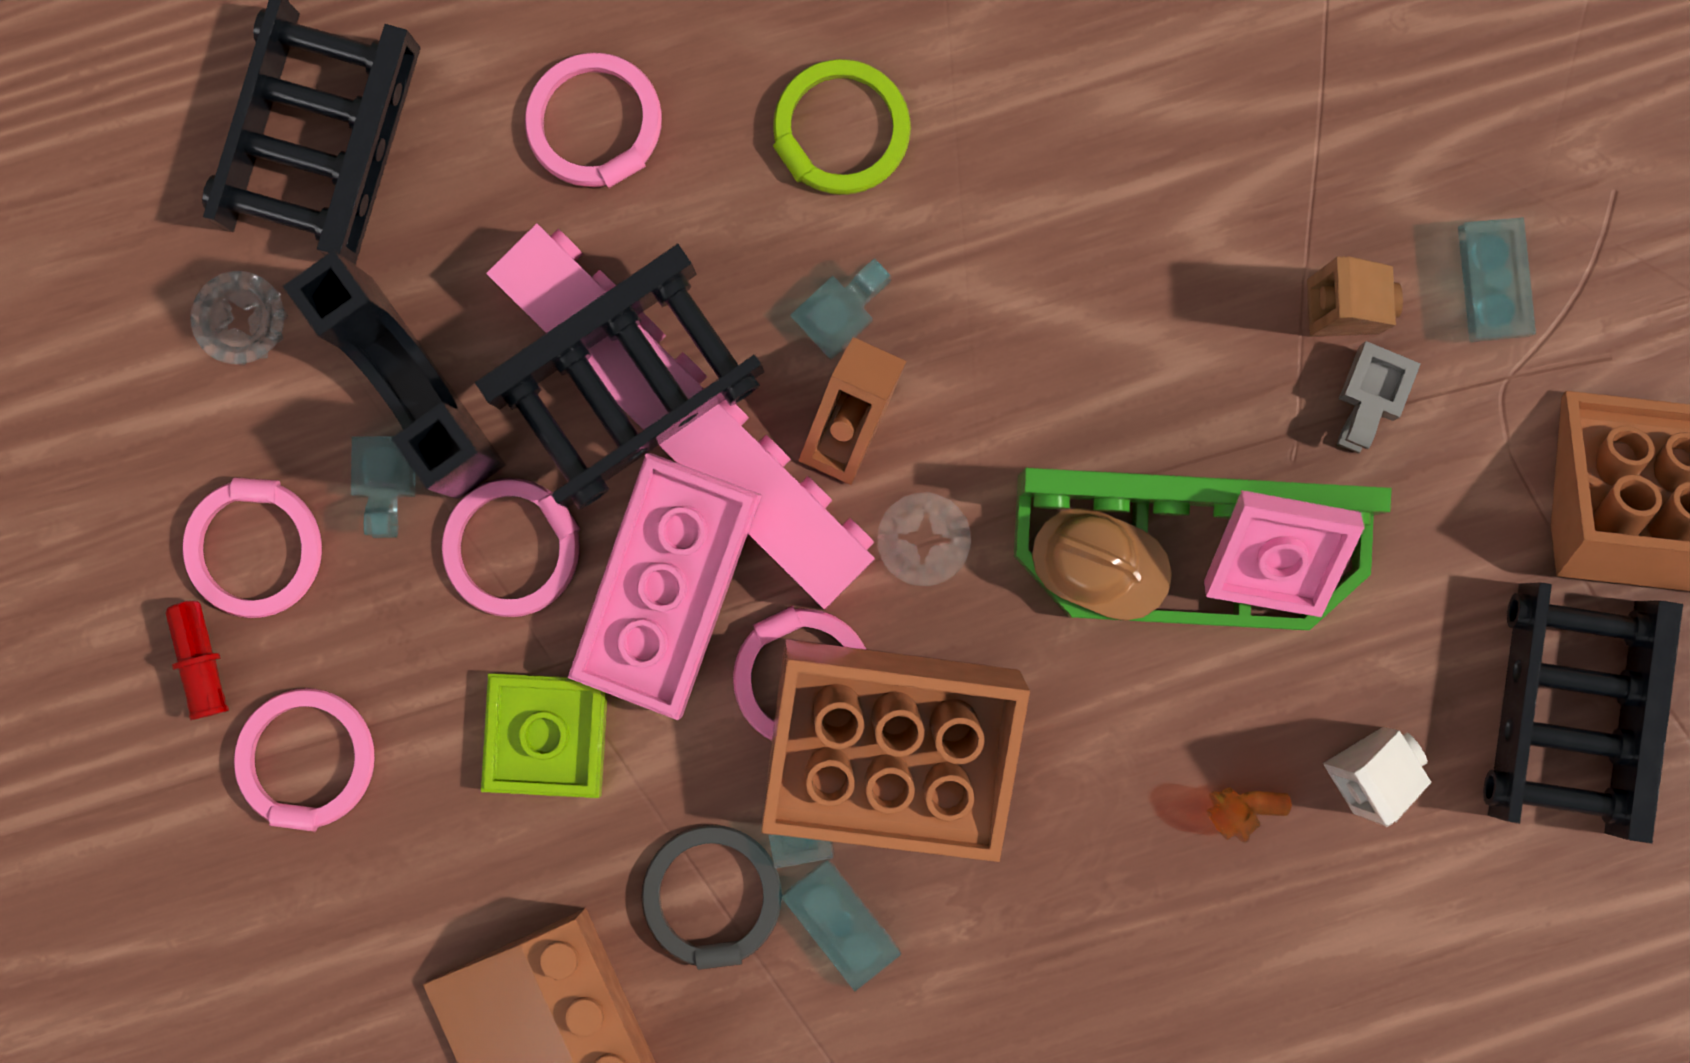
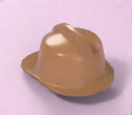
[1032,508,1172,621]

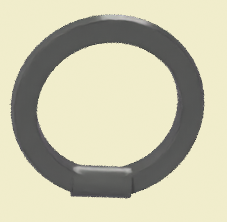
[641,825,782,970]

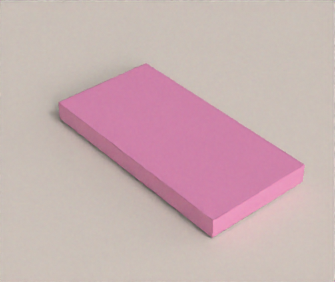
[568,453,762,720]

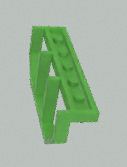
[1014,468,1392,631]

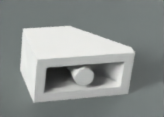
[1323,727,1431,826]

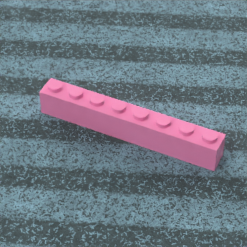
[486,223,875,610]

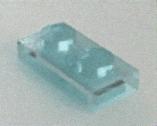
[1458,217,1536,342]
[781,858,901,991]

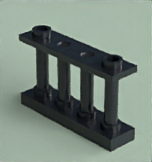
[202,0,421,265]
[475,244,764,509]
[1483,582,1683,844]

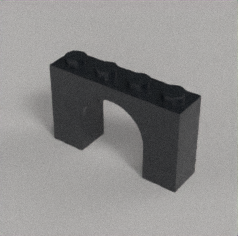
[283,250,506,499]

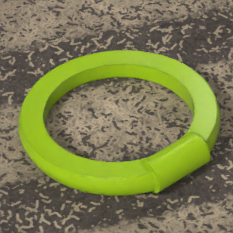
[773,59,911,195]

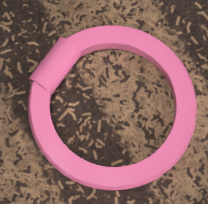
[525,53,662,188]
[182,478,322,618]
[442,478,581,617]
[733,606,866,741]
[234,689,375,832]

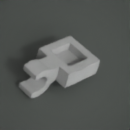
[1337,341,1421,454]

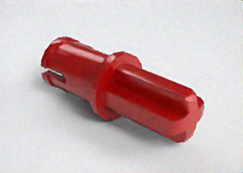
[165,601,229,721]

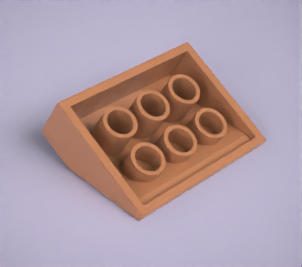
[1551,391,1690,591]
[761,639,1030,862]
[423,908,656,1063]

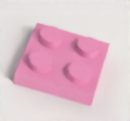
[1204,490,1364,617]

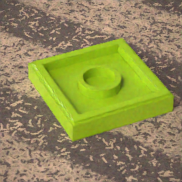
[481,673,608,798]

